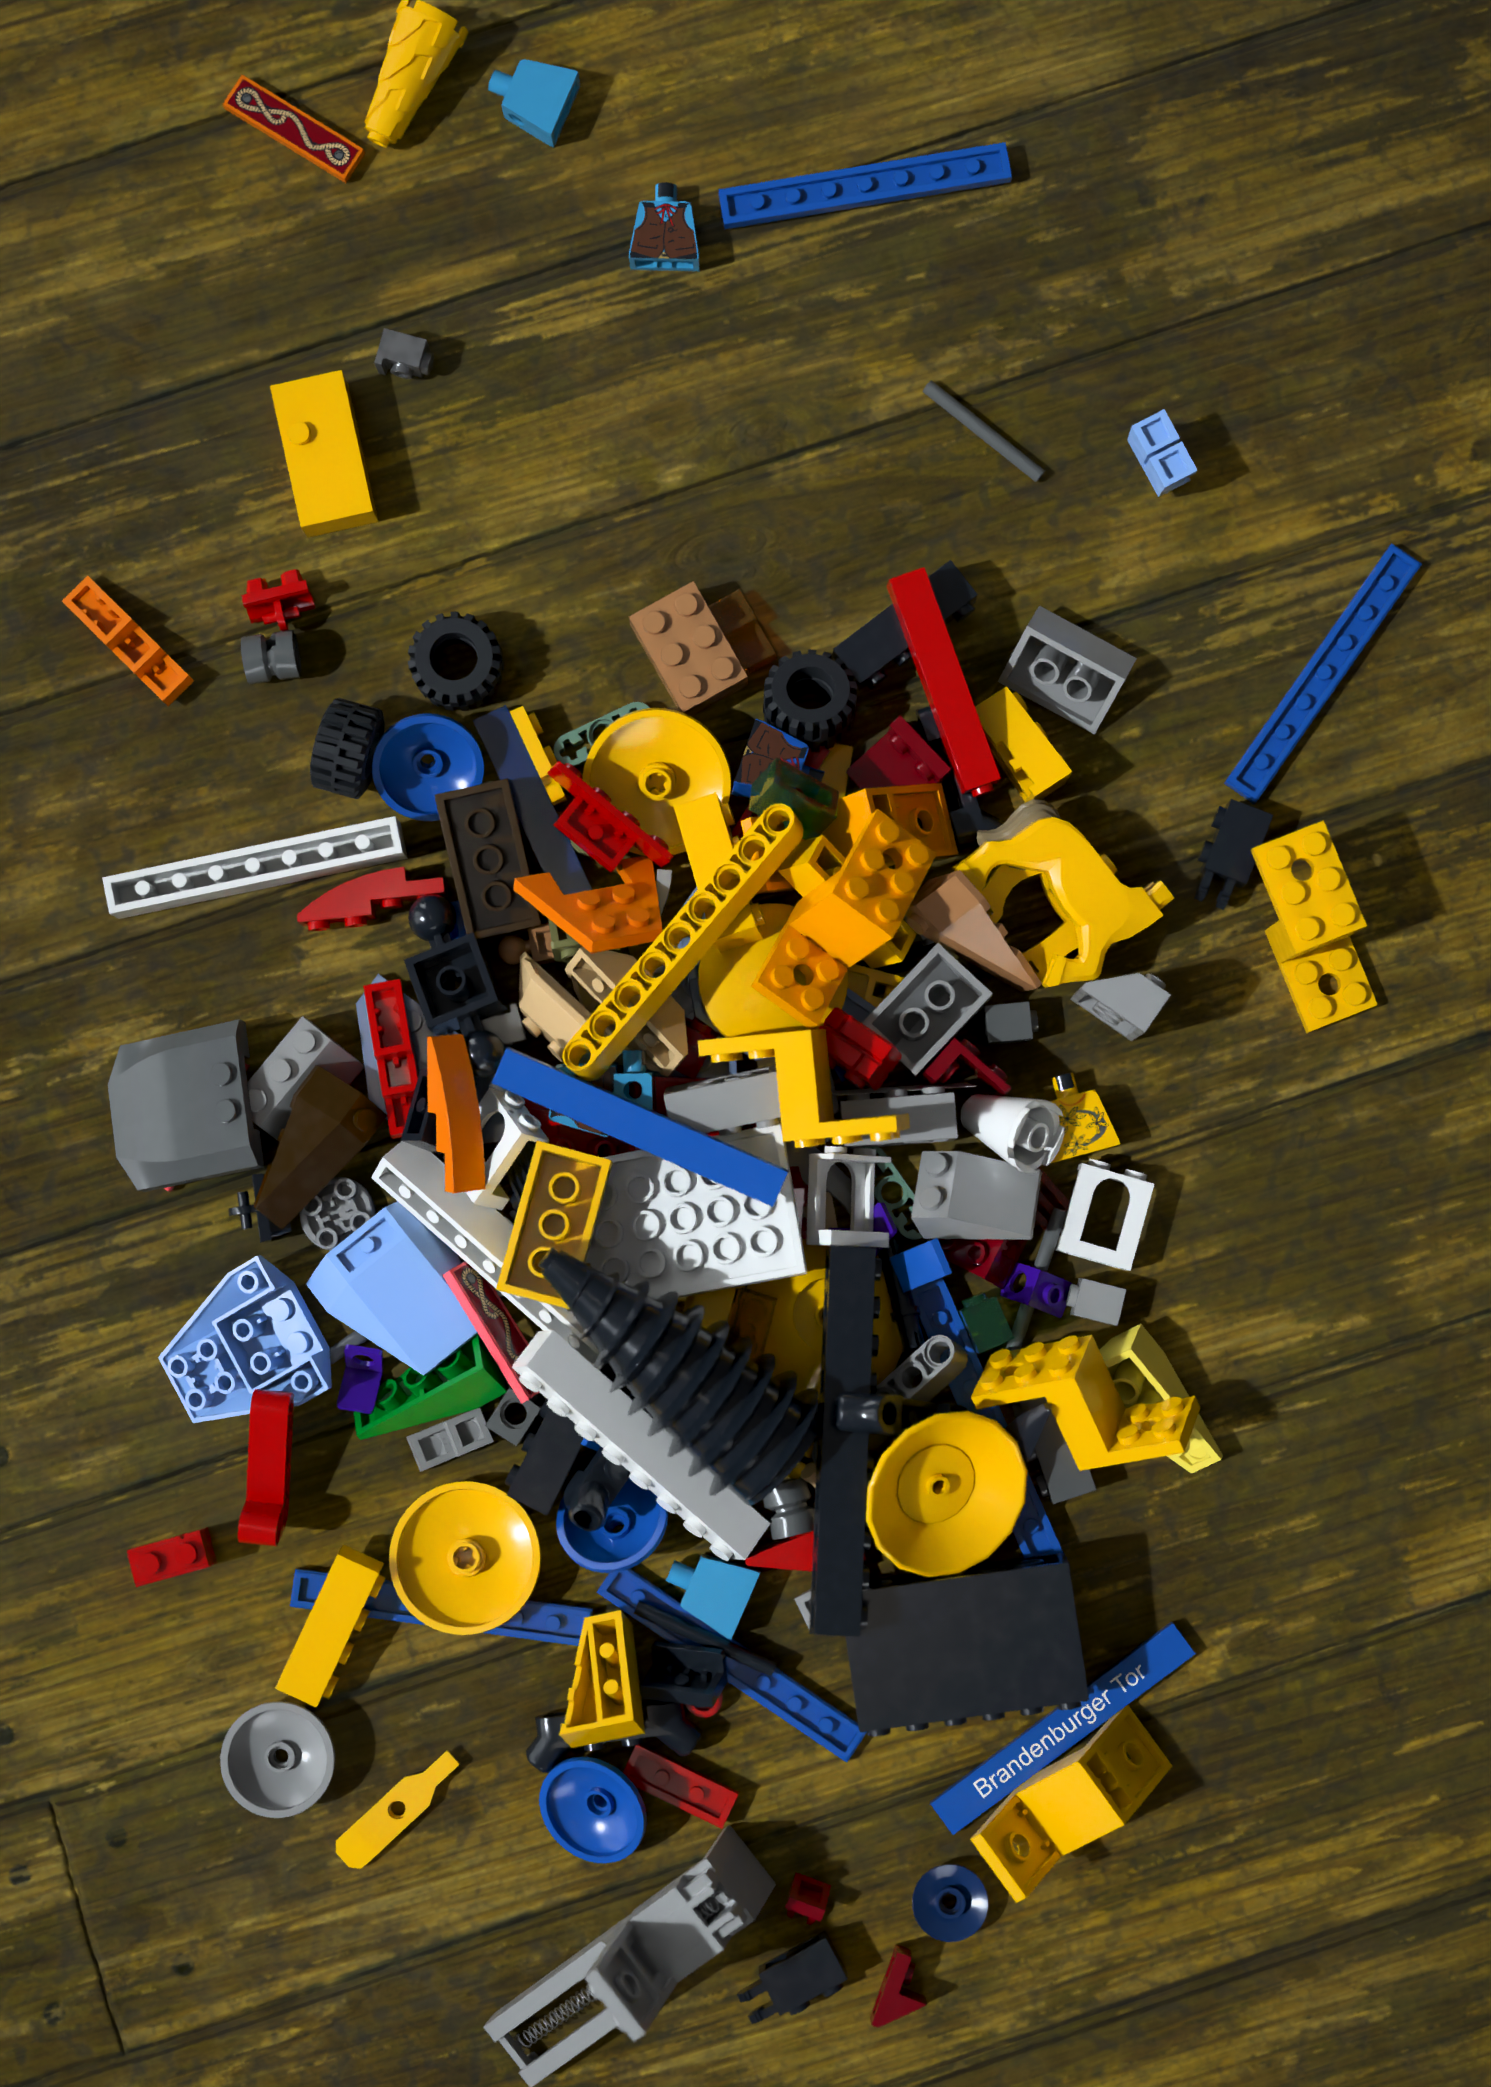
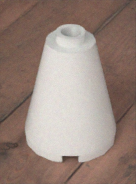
[961,1094,1065,1174]

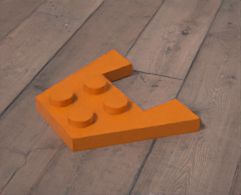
[513,856,663,953]

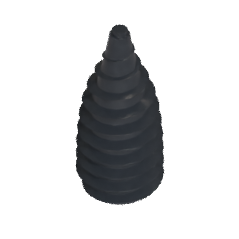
[538,1248,823,1505]

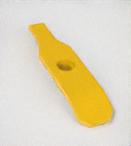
[336,1750,460,1869]

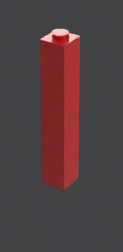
[887,567,1001,798]

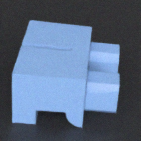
[1127,409,1198,497]

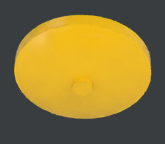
[582,708,731,856]
[698,903,848,1038]
[389,1481,541,1635]

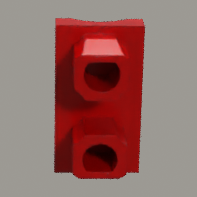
[241,569,315,631]

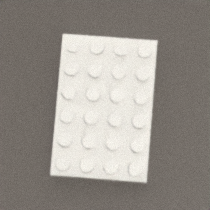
[586,1123,808,1299]

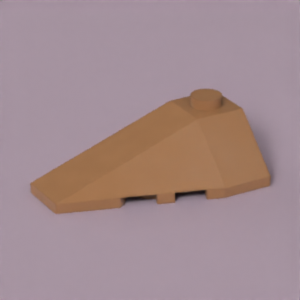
[905,870,1042,992]

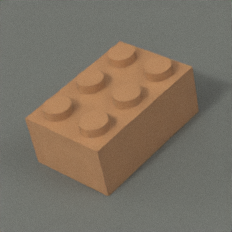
[629,581,748,716]

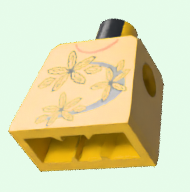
[1050,1072,1120,1164]

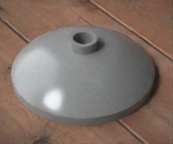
[220,1701,335,1818]

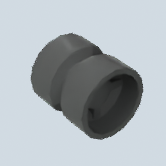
[241,630,302,684]
[763,1476,815,1539]

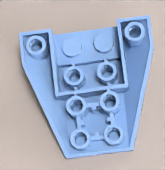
[306,1201,478,1376]
[158,1255,332,1423]

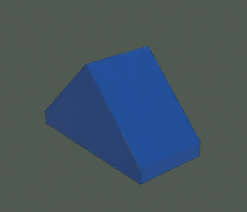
[889,1238,952,1292]

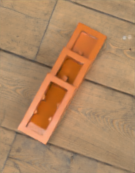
[62,576,194,707]
[427,1034,485,1193]

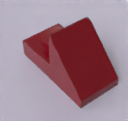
[870,1944,927,2028]

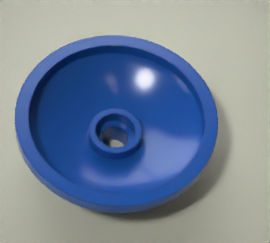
[372,714,484,821]
[556,1478,668,1573]
[539,1757,647,1864]

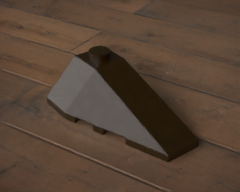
[253,1065,387,1230]

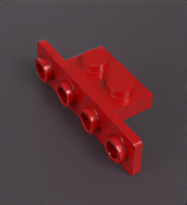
[547,761,674,872]

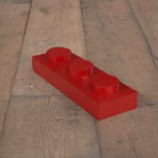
[623,1744,739,1829]

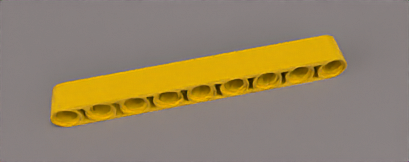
[562,803,804,1081]

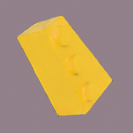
[559,1610,645,1748]

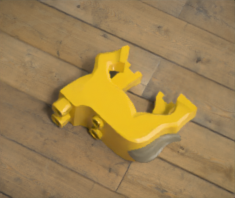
[951,799,1174,988]

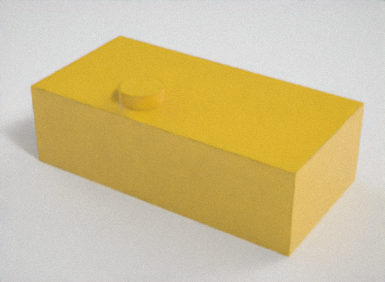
[270,370,378,538]
[496,1141,613,1309]

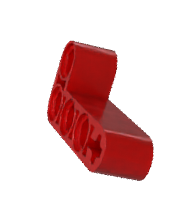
[238,1389,294,1547]

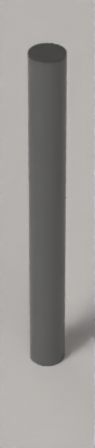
[922,380,1045,482]
[1005,1207,1067,1351]

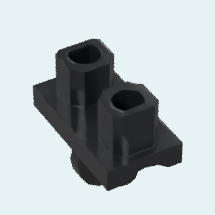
[228,1173,291,1243]

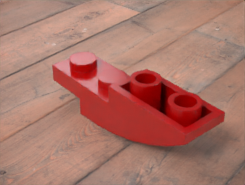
[297,867,448,932]

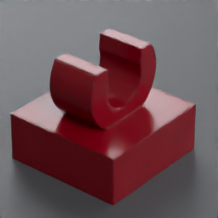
[785,1873,831,1925]

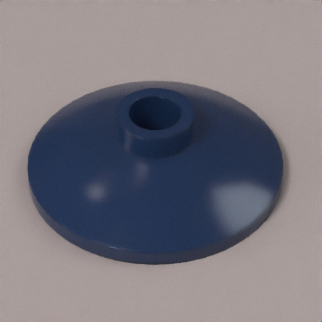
[912,1864,988,1942]

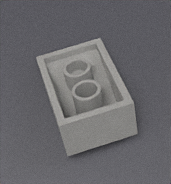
[911,1151,1042,1240]

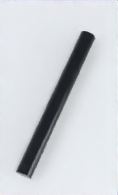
[633,1600,777,1677]

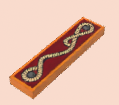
[223,75,365,183]

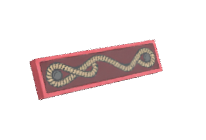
[442,1261,540,1404]

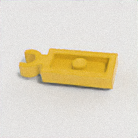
[510,706,567,806]

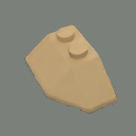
[565,946,688,1077]
[519,952,630,1066]

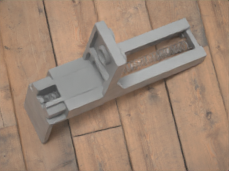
[483,1825,776,2087]

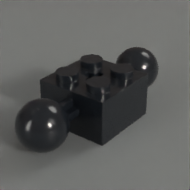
[404,894,508,1078]

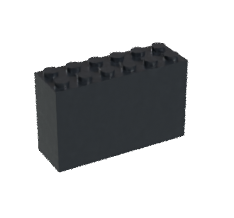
[845,1552,1089,1737]

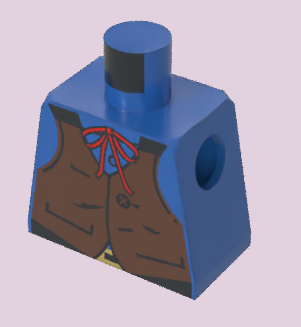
[731,719,825,804]

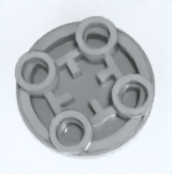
[300,1177,376,1251]

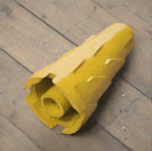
[365,0,468,148]

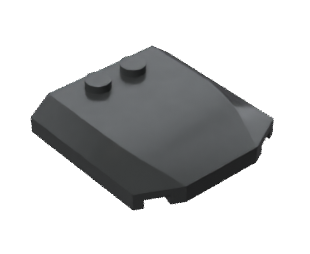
[108,1019,264,1192]

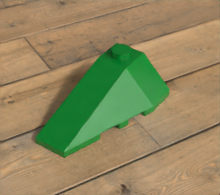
[354,1334,507,1440]

